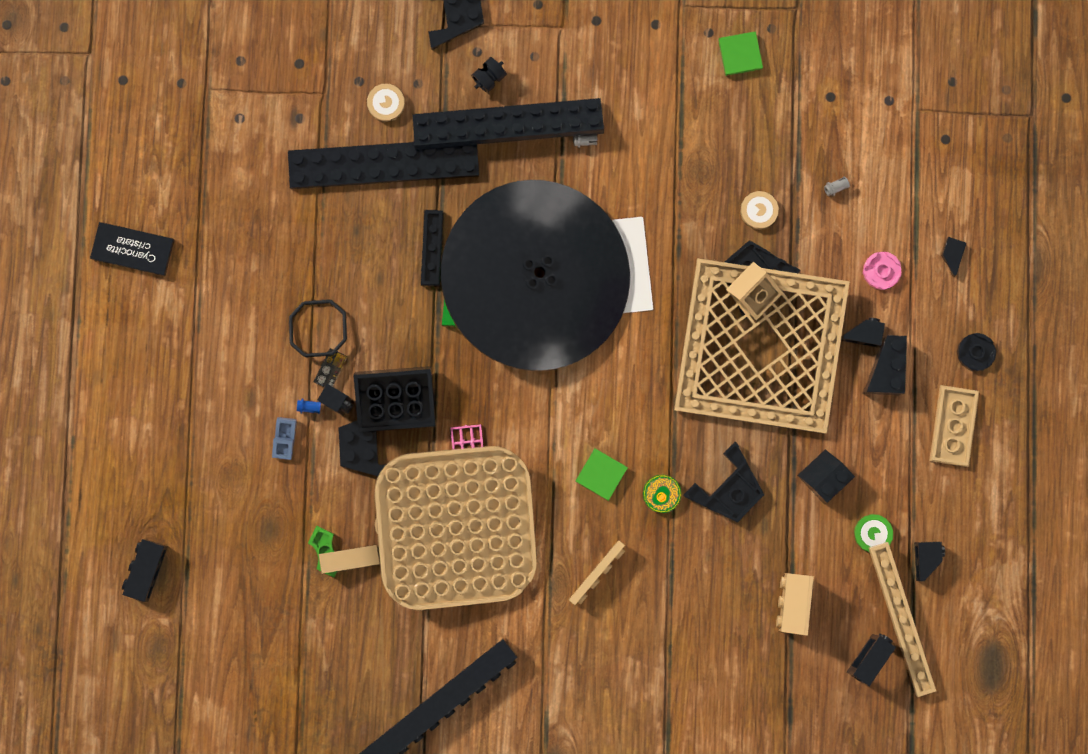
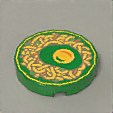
[643,475,681,513]

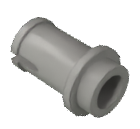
[573,134,597,148]
[824,176,850,197]

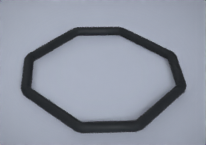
[289,299,347,358]

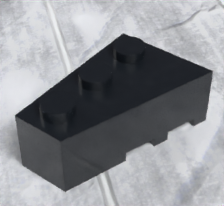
[862,335,907,395]

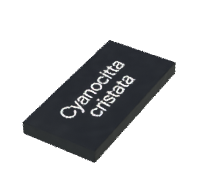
[90,222,174,276]

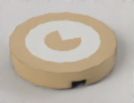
[367,84,405,122]
[740,191,779,229]

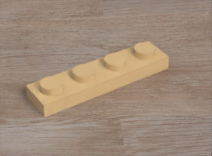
[569,540,625,605]

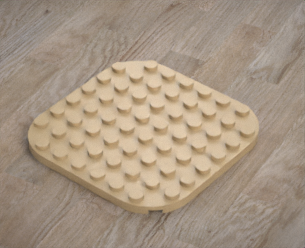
[375,446,536,610]

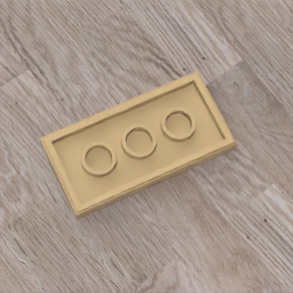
[929,385,979,467]

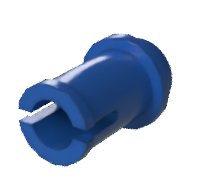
[297,398,321,414]

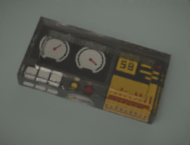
[313,348,348,388]

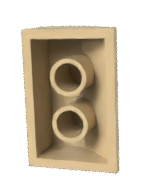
[776,573,814,636]

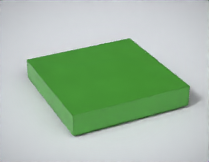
[718,31,763,76]
[575,448,628,501]

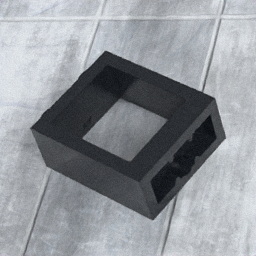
[847,633,896,686]

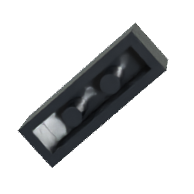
[317,384,354,417]
[122,539,168,602]

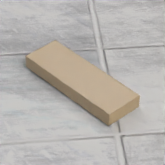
[318,545,379,574]

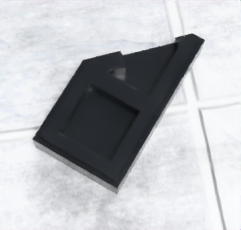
[941,237,966,277]

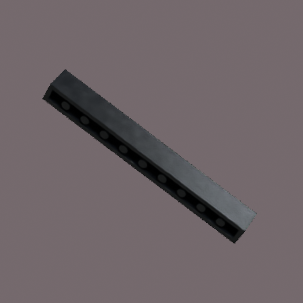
[359,638,518,754]

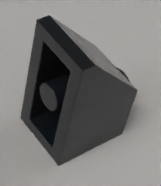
[841,318,885,348]
[914,542,945,581]

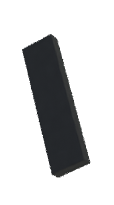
[421,210,444,287]

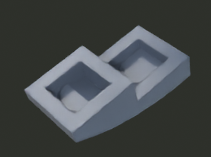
[272,417,297,460]

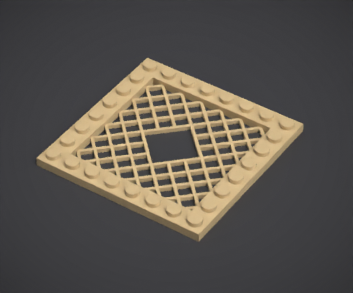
[674,258,850,433]

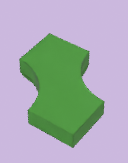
[308,526,337,577]

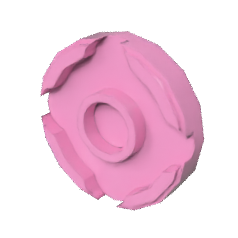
[863,252,901,290]

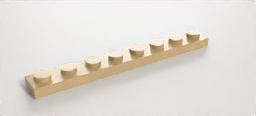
[868,542,936,697]

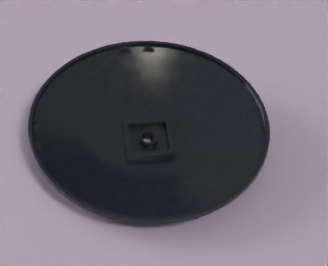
[441,180,630,371]

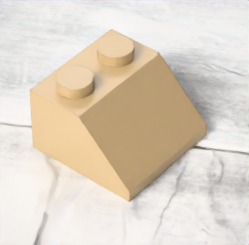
[726,262,783,320]

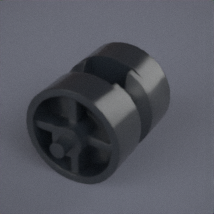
[471,57,507,93]

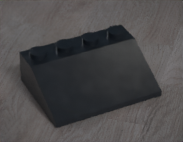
[353,366,436,432]

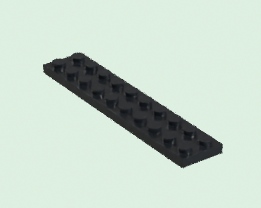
[412,98,604,150]
[288,142,479,189]

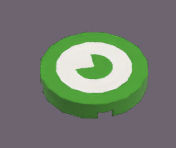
[854,514,893,552]

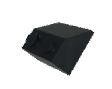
[797,449,855,504]

